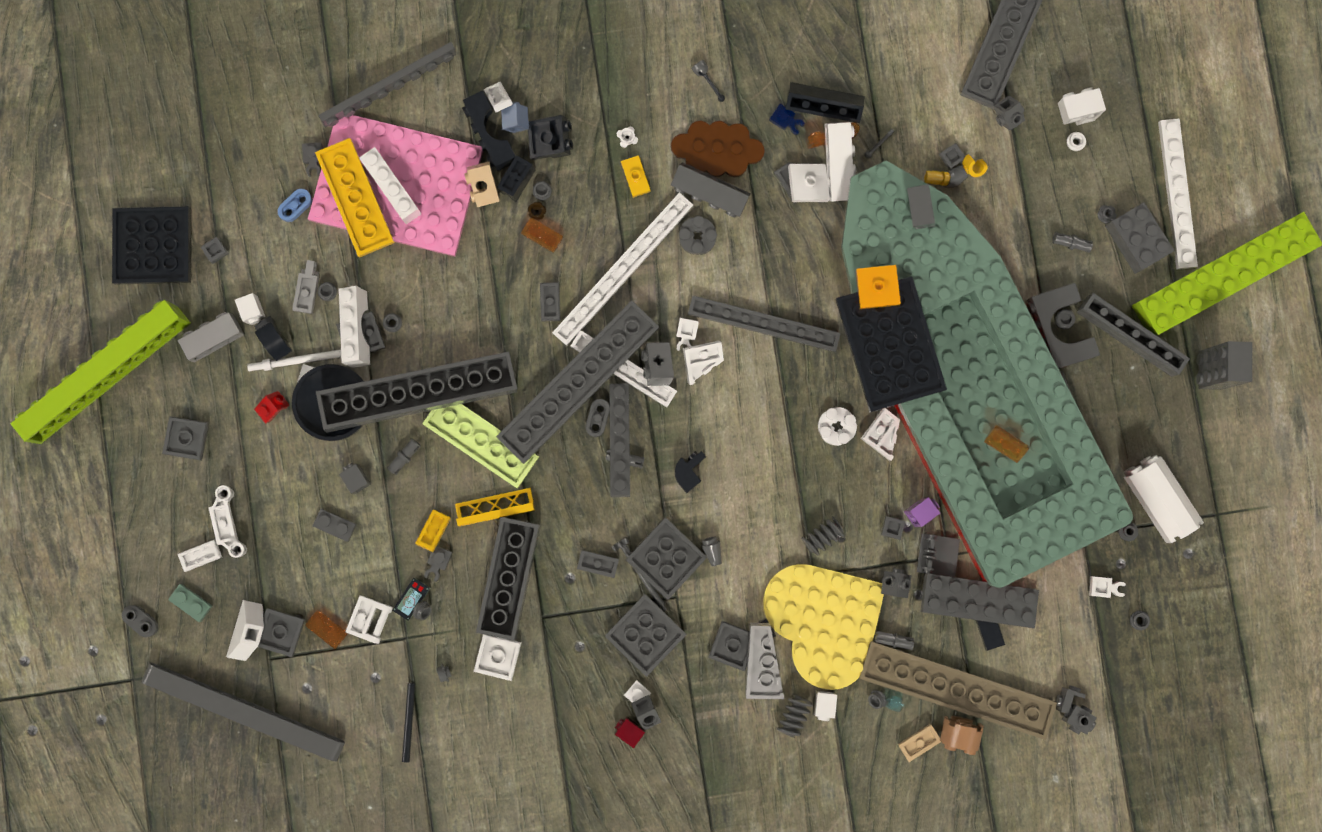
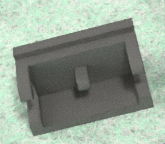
[907,184,935,229]

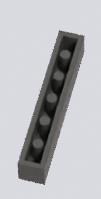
[1077,293,1190,377]

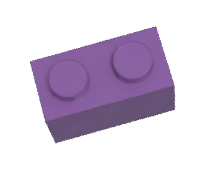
[904,497,940,527]

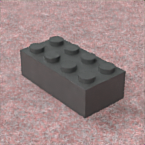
[1196,341,1252,390]

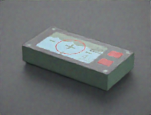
[392,578,430,621]

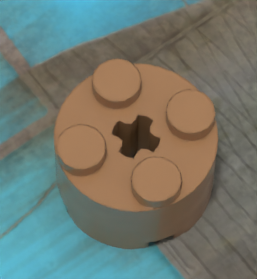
[940,716,984,755]

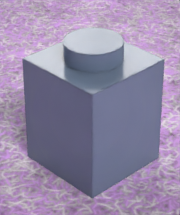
[501,102,529,133]

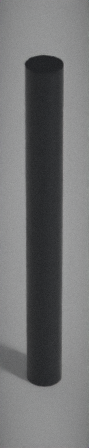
[402,683,416,763]

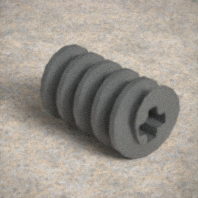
[801,516,845,556]
[776,693,813,738]

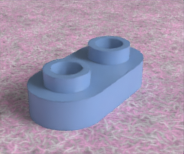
[278,189,312,222]

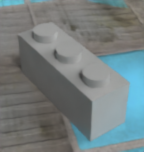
[178,312,245,363]

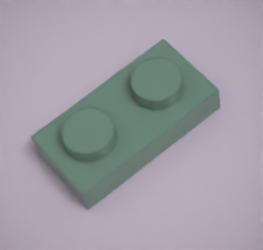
[168,584,213,622]

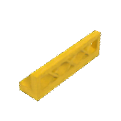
[455,488,535,527]

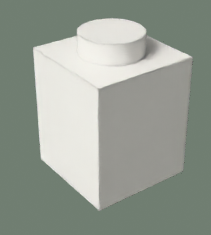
[235,293,265,325]
[813,691,837,721]

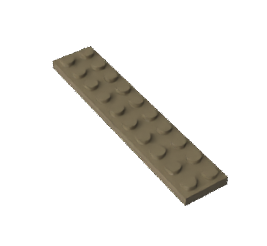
[859,641,1057,740]

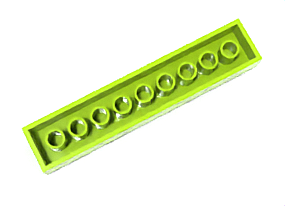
[1131,212,1322,336]
[10,300,191,444]

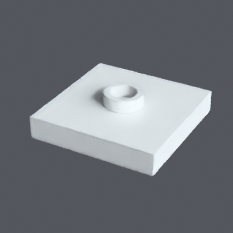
[788,164,830,202]
[474,634,522,681]

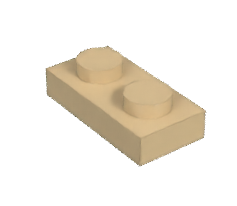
[897,724,941,762]

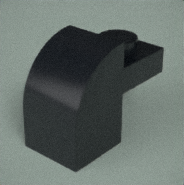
[254,316,292,361]
[675,451,706,494]

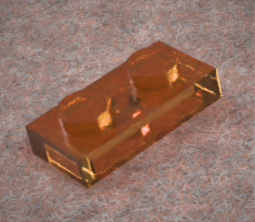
[521,217,564,253]
[984,425,1030,463]
[305,610,349,649]

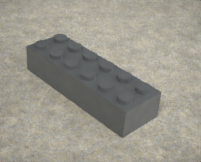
[476,517,541,641]

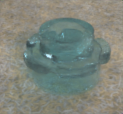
[886,696,905,712]

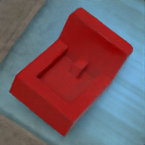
[254,391,289,424]

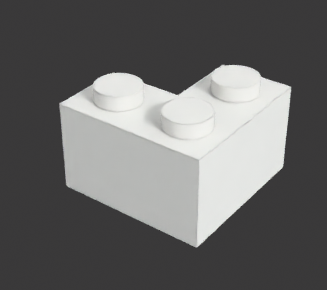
[1058,88,1106,125]

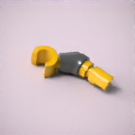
[924,154,988,188]

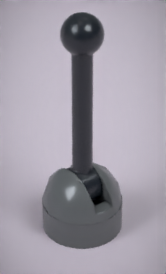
[691,60,725,102]

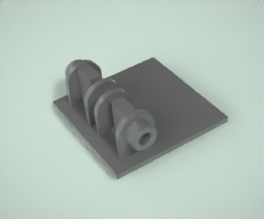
[916,534,960,577]

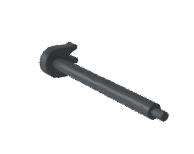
[612,537,667,611]

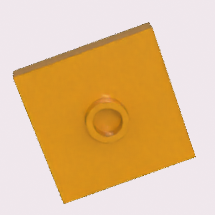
[856,265,901,309]

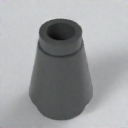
[702,536,722,566]

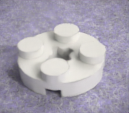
[818,407,857,446]

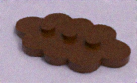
[671,121,765,177]

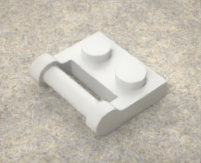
[346,595,393,644]

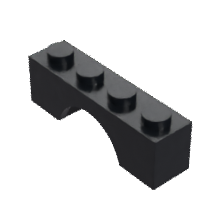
[462,90,516,172]

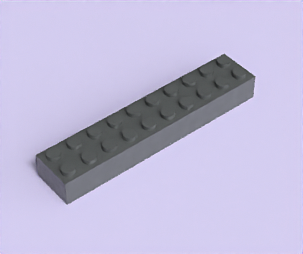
[316,352,517,433]

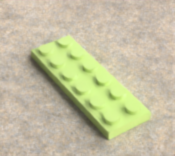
[422,404,539,489]

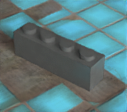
[671,162,751,217]

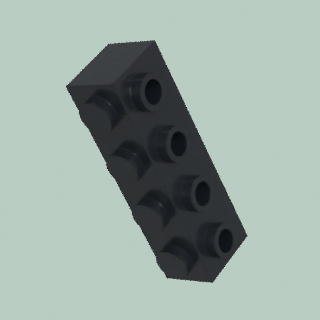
[786,82,865,123]

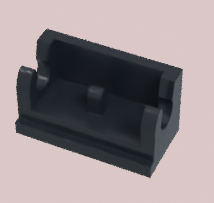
[497,155,536,202]

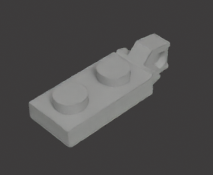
[292,260,319,314]

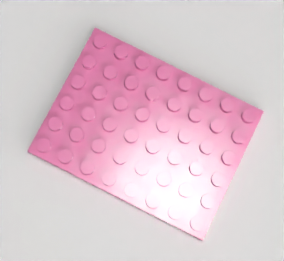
[308,115,483,257]

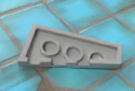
[745,623,784,699]

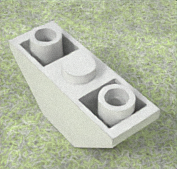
[226,600,264,661]

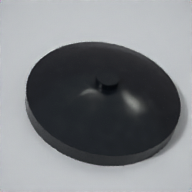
[292,364,364,441]

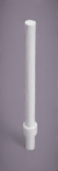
[247,350,341,371]

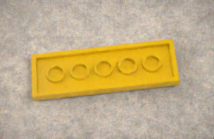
[315,138,395,258]

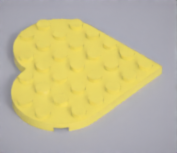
[763,564,884,690]

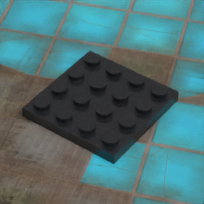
[112,206,191,285]

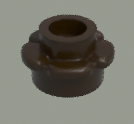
[528,202,546,220]

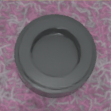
[1054,309,1075,329]

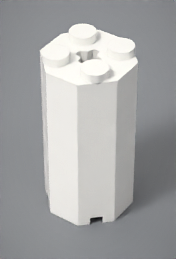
[1124,455,1204,543]

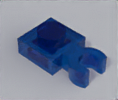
[769,104,805,135]

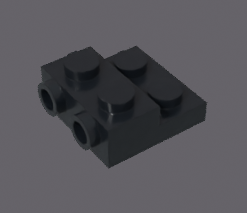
[528,115,573,160]

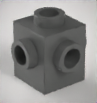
[994,96,1025,130]
[881,568,912,598]
[1061,704,1097,735]

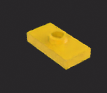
[621,155,651,198]
[415,509,451,552]

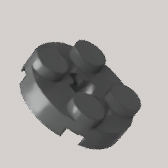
[679,216,717,255]

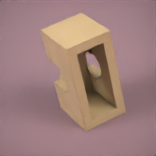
[464,162,500,207]

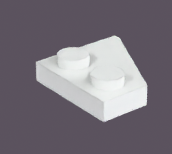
[683,341,724,385]
[861,408,900,461]

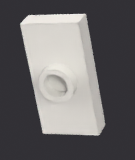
[484,82,513,112]
[178,540,223,572]

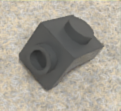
[1055,685,1086,714]

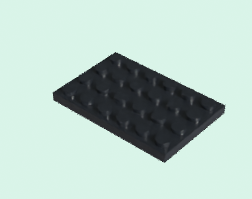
[835,276,947,413]

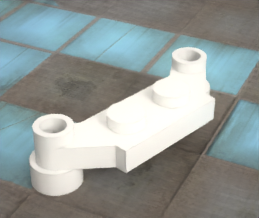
[209,485,247,558]

